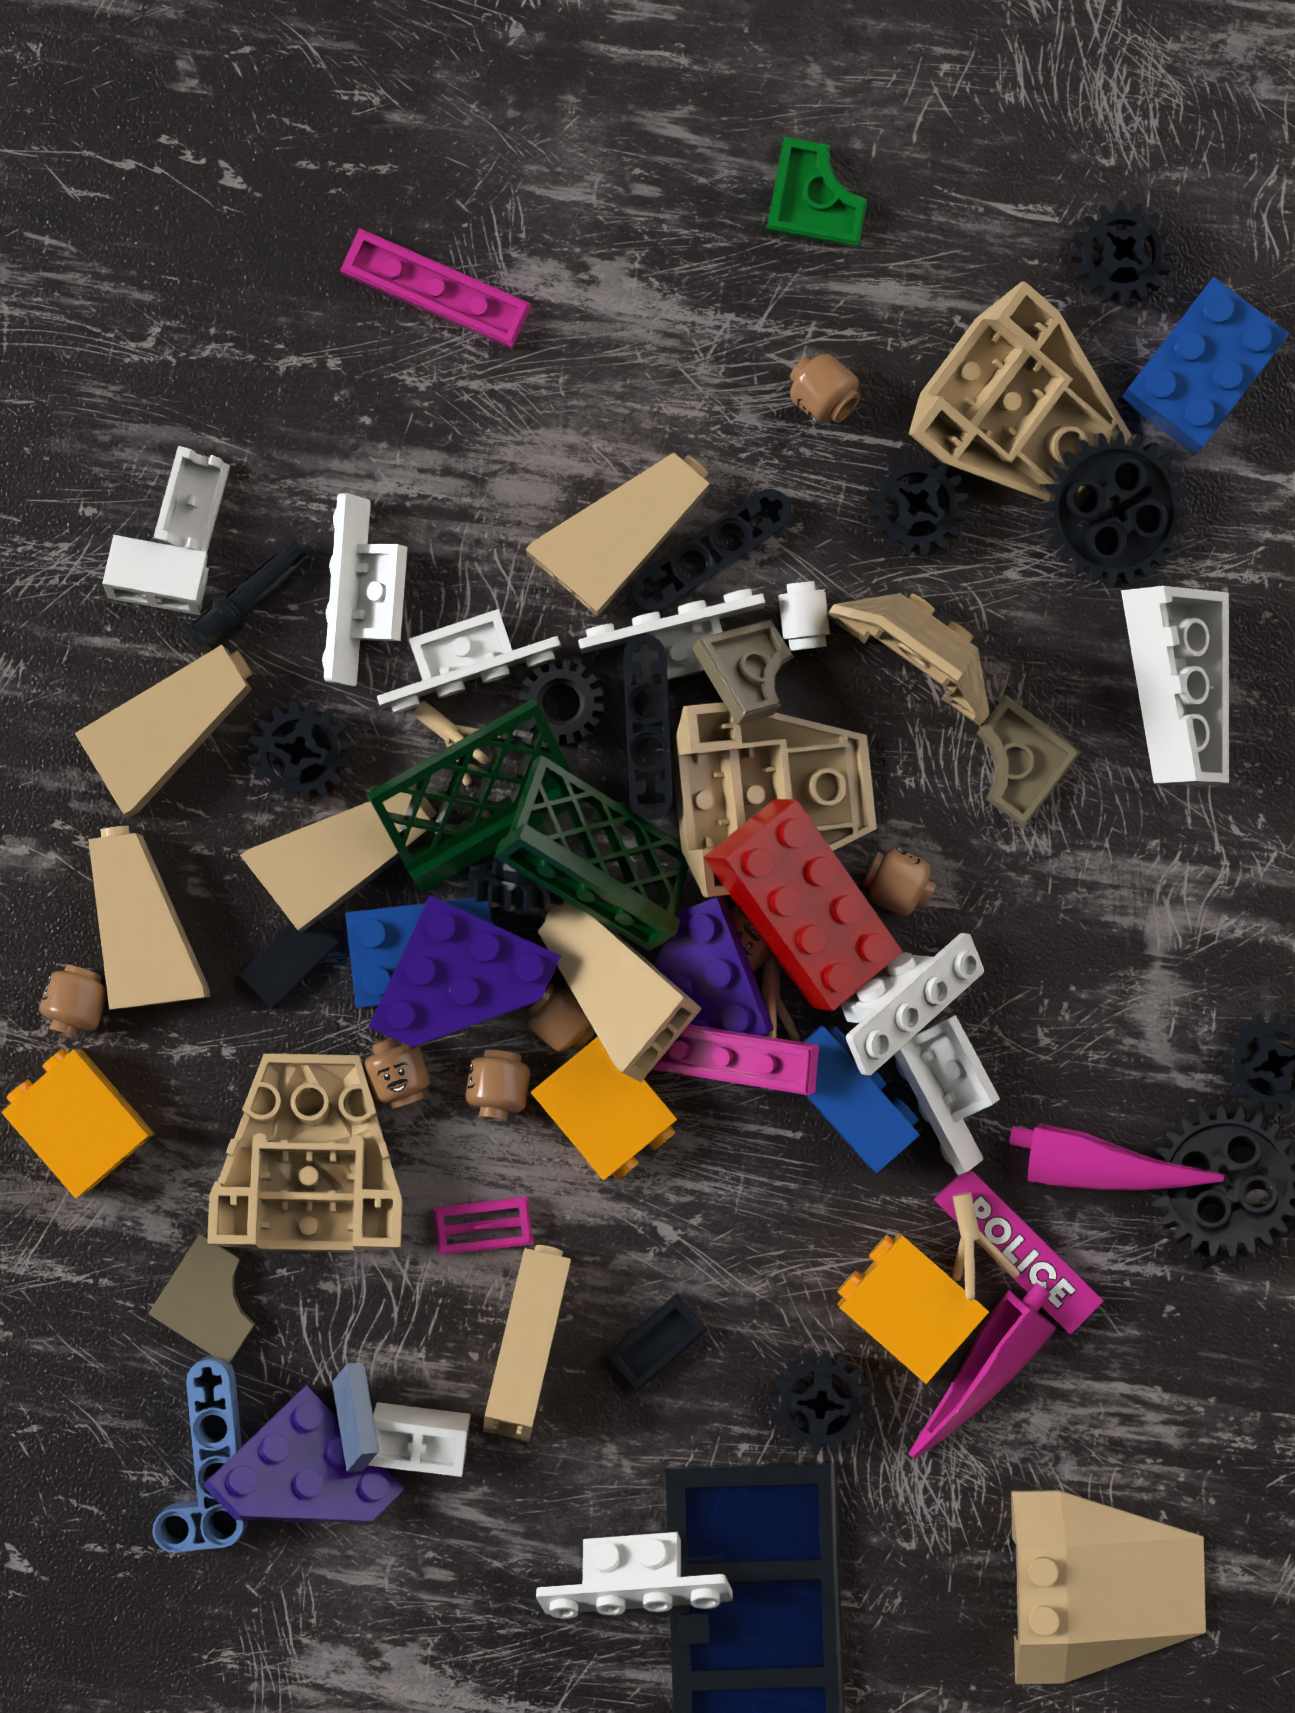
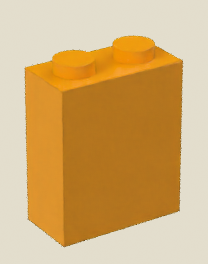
[531,1037,677,1181]
[1,1048,155,1199]
[837,1233,989,1384]

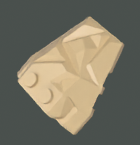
[207,1054,403,1252]

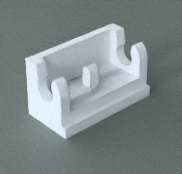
[154,446,230,552]
[102,535,209,615]
[368,1402,471,1477]

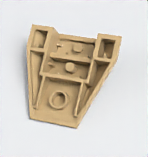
[909,281,1131,509]
[828,593,989,726]
[672,702,877,897]
[1011,1490,1206,1684]

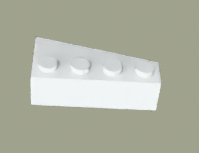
[1121,586,1229,785]

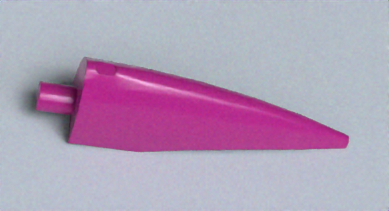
[1010,1123,1225,1191]
[908,1282,1058,1459]

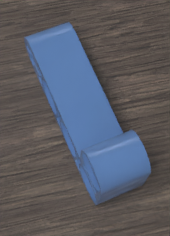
[152,1355,248,1552]

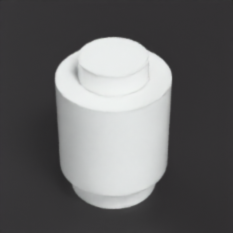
[778,581,830,651]

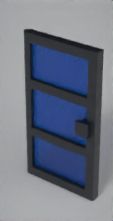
[665,1460,845,1713]

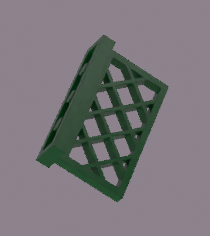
[366,699,581,893]
[494,755,689,952]

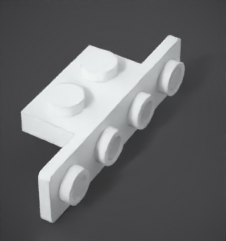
[322,493,407,686]
[578,589,765,684]
[377,609,562,713]
[841,933,984,1076]
[894,1015,1000,1175]
[536,1532,733,1619]

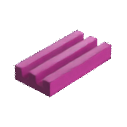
[433,1196,533,1255]

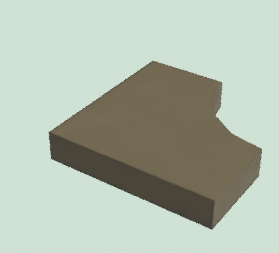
[691,620,794,725]
[976,695,1081,828]
[148,1232,255,1365]

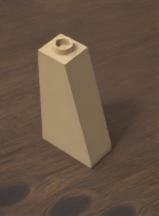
[525,453,710,617]
[75,645,253,817]
[240,792,438,933]
[88,826,210,1010]
[538,900,702,1082]
[483,1245,571,1442]

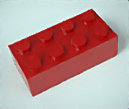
[703,799,903,1011]

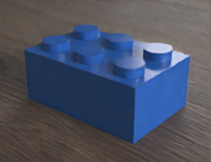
[1120,277,1289,456]
[345,898,494,1008]
[801,1025,920,1174]

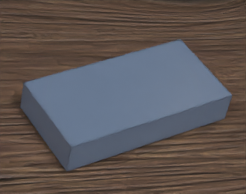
[332,1363,379,1472]

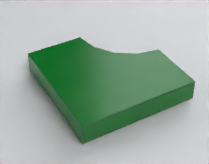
[766,137,867,249]

